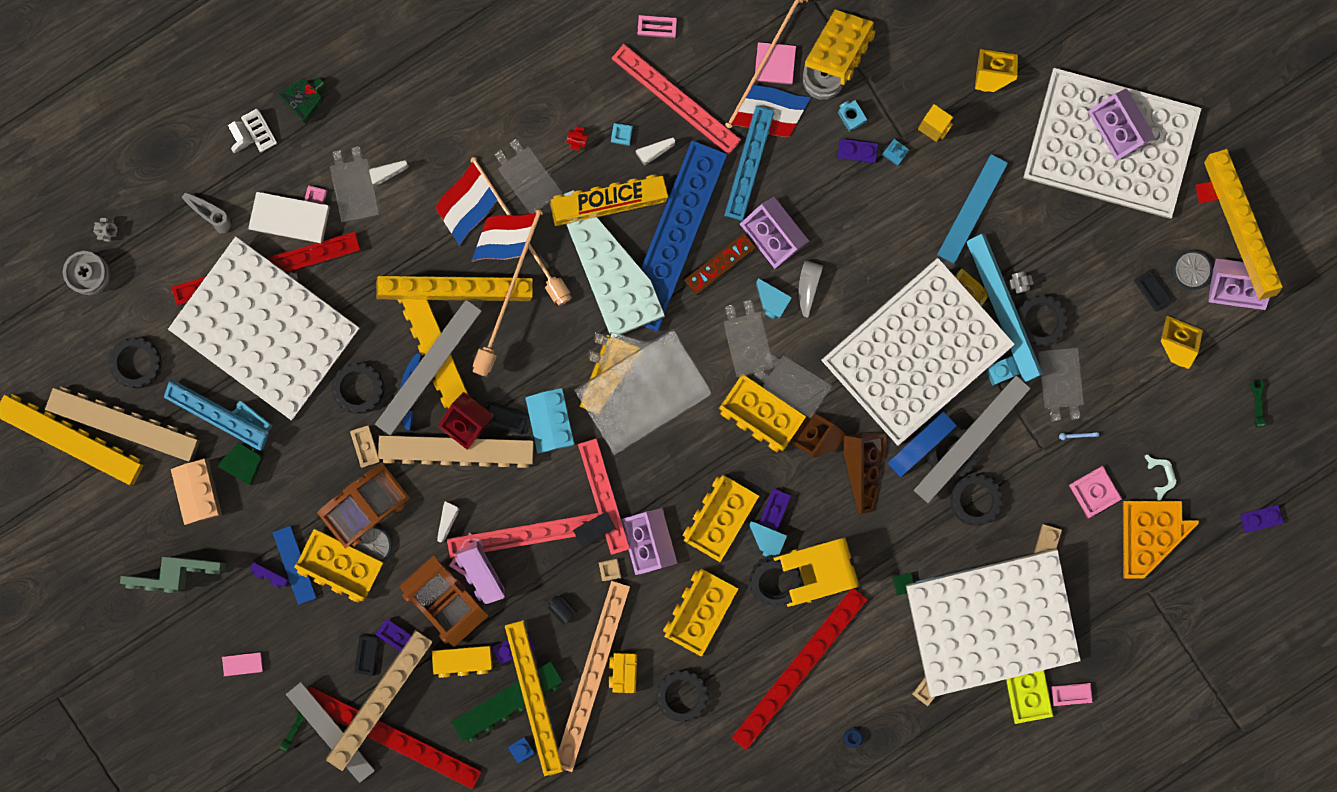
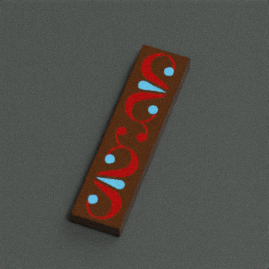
[684,233,756,295]

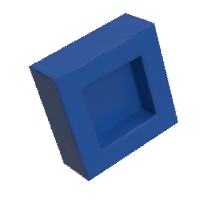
[508,737,535,764]

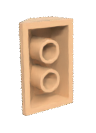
[171,459,222,525]

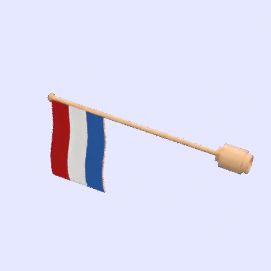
[726,0,811,137]
[436,157,571,306]
[471,209,542,377]

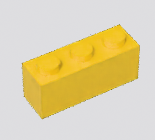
[918,104,953,142]
[432,646,493,678]

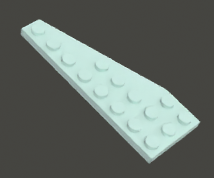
[564,190,665,338]

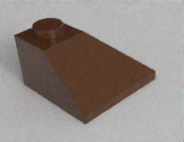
[789,411,846,458]

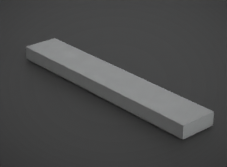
[286,682,375,783]

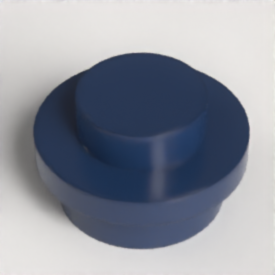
[843,728,863,748]

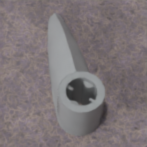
[182,193,231,233]
[799,260,823,318]

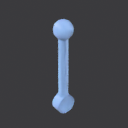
[1059,432,1099,440]

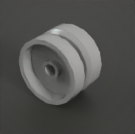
[803,66,843,100]
[63,251,111,296]

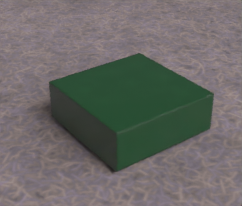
[892,572,914,596]

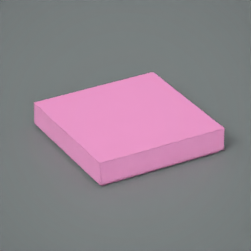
[755,43,796,85]
[1069,466,1122,518]

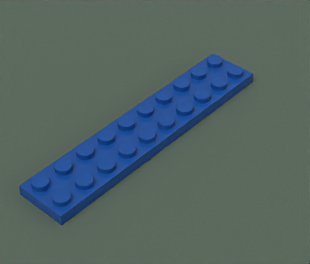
[641,141,727,332]

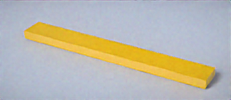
[505,620,563,777]

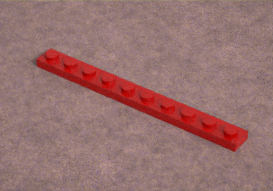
[171,232,361,306]
[731,588,867,750]
[307,685,481,789]

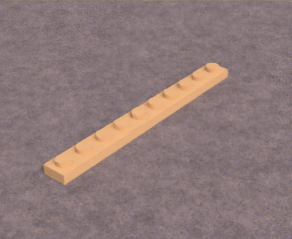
[558,581,630,772]

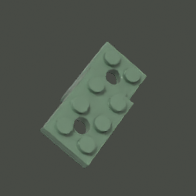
[120,557,227,593]

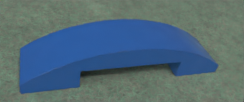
[400,354,422,431]
[888,412,957,477]

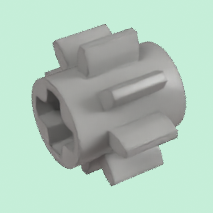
[93,218,118,242]
[1009,271,1034,293]

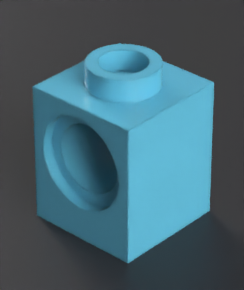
[838,100,867,132]

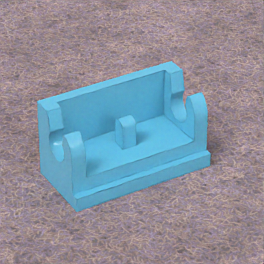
[232,401,273,432]

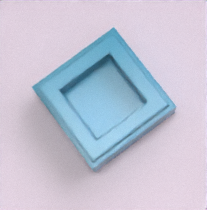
[611,123,633,146]

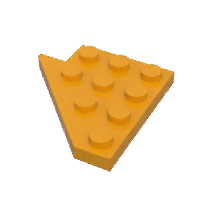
[1123,501,1199,578]

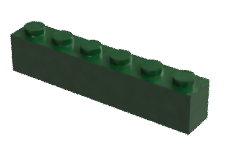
[451,661,563,743]

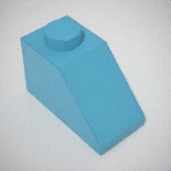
[756,278,792,320]
[986,356,1021,386]
[749,521,787,557]

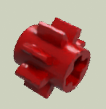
[566,126,588,151]

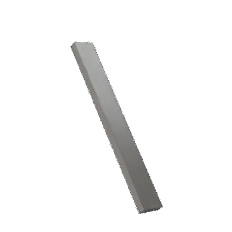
[375,300,482,436]
[913,376,1031,503]

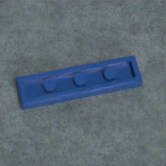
[272,526,317,605]

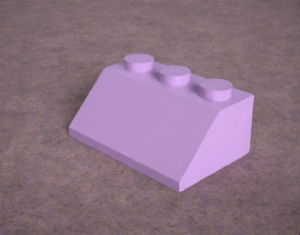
[1088,88,1156,161]
[740,196,809,269]
[1209,259,1270,310]
[621,508,677,575]
[455,540,505,604]

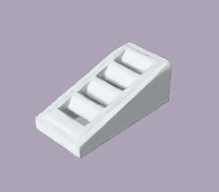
[241,109,278,152]
[636,138,675,165]
[369,160,409,186]
[437,501,460,543]

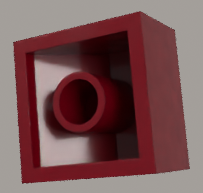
[437,392,494,450]

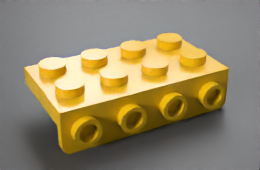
[805,10,875,85]
[719,374,806,452]
[682,475,759,562]
[294,529,384,603]
[663,569,738,657]

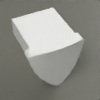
[228,122,254,153]

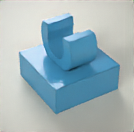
[882,139,909,166]

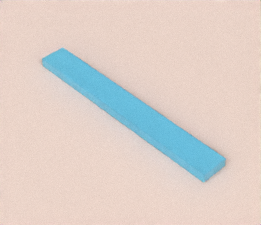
[966,233,1043,382]

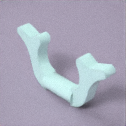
[1145,455,1176,501]

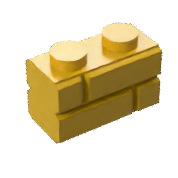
[609,653,637,693]

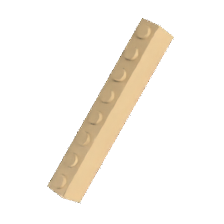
[45,386,200,462]
[378,436,534,468]
[326,630,432,771]

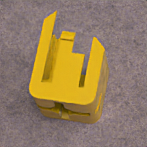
[773,537,860,607]

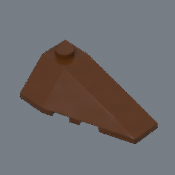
[844,433,887,514]

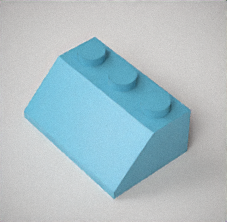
[525,388,575,454]

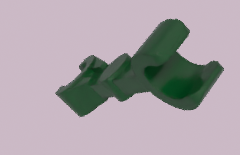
[1250,380,1265,428]
[279,710,306,752]

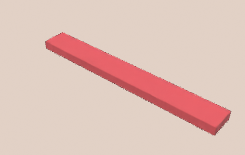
[612,44,741,155]
[447,513,599,558]

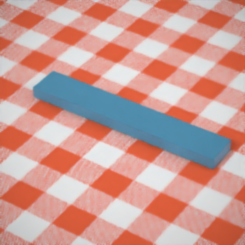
[724,105,774,221]
[937,154,1008,264]
[164,380,269,451]

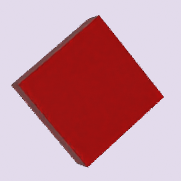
[1195,182,1219,204]

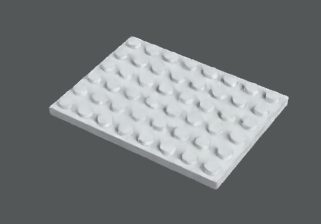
[1023,68,1201,219]
[168,237,360,420]
[821,257,1015,445]
[906,549,1080,697]

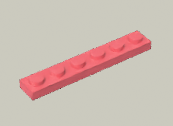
[578,439,630,555]

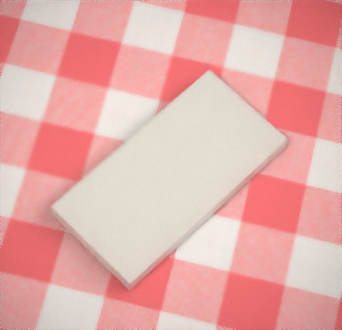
[248,192,330,244]

